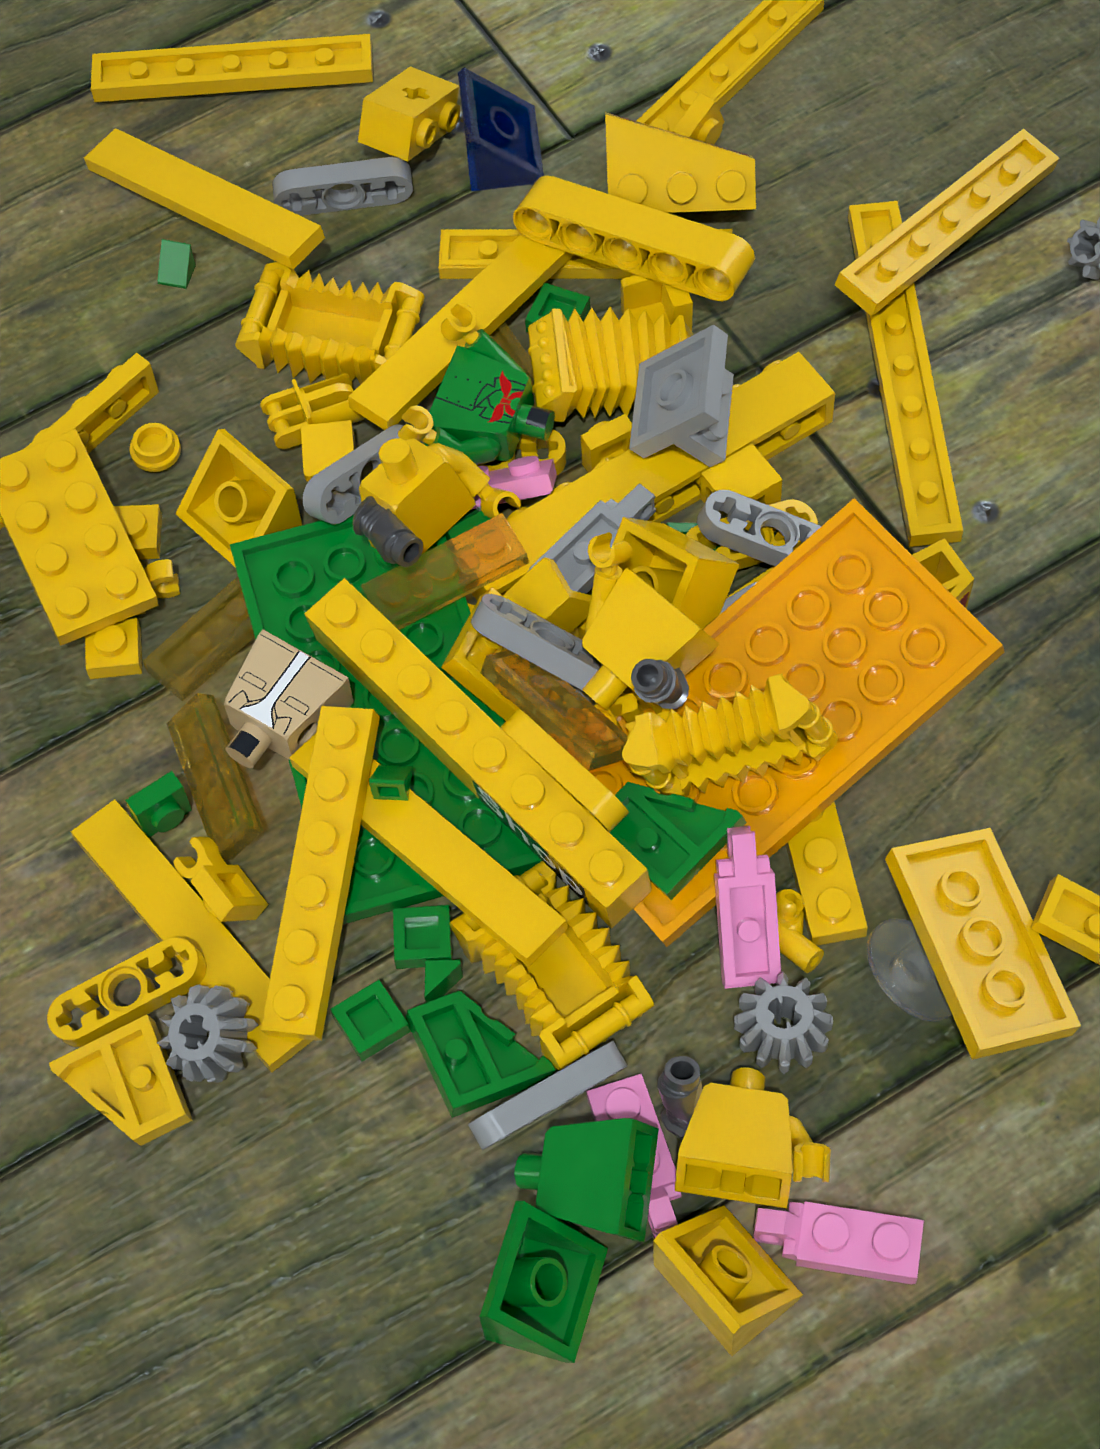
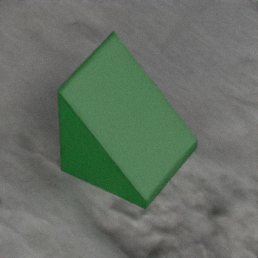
[157,239,196,289]
[369,765,413,801]
[424,960,463,1003]

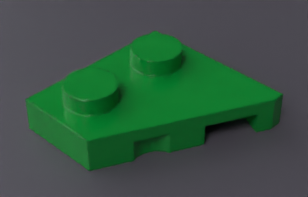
[610,782,747,900]
[406,990,555,1118]

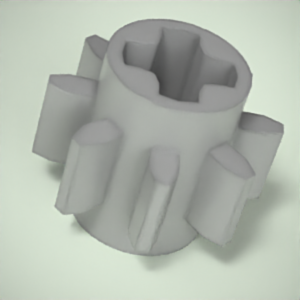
[1067,217,1100,280]

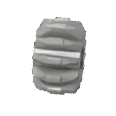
[734,972,833,1075]
[157,985,259,1083]

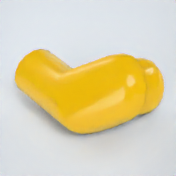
[776,889,824,973]

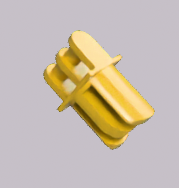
[260,373,365,449]

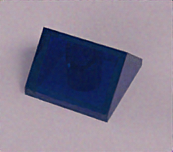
[458,67,544,191]

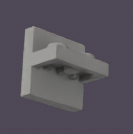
[629,325,734,467]

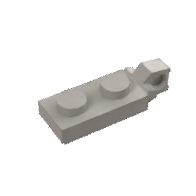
[527,483,656,594]

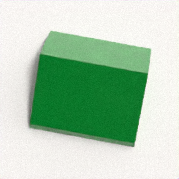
[479,1201,608,1363]

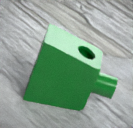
[514,1118,659,1242]

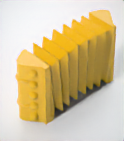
[235,262,425,385]
[528,306,693,422]
[622,673,838,797]
[449,861,655,1070]

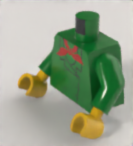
[398,303,555,465]

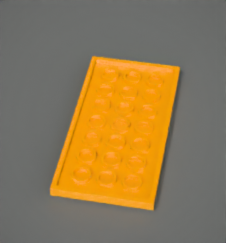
[567,498,1005,947]

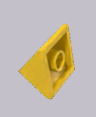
[175,429,302,568]
[653,1205,803,1356]

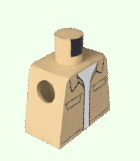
[224,630,354,768]

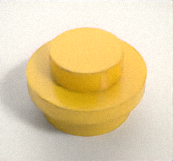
[129,423,181,472]

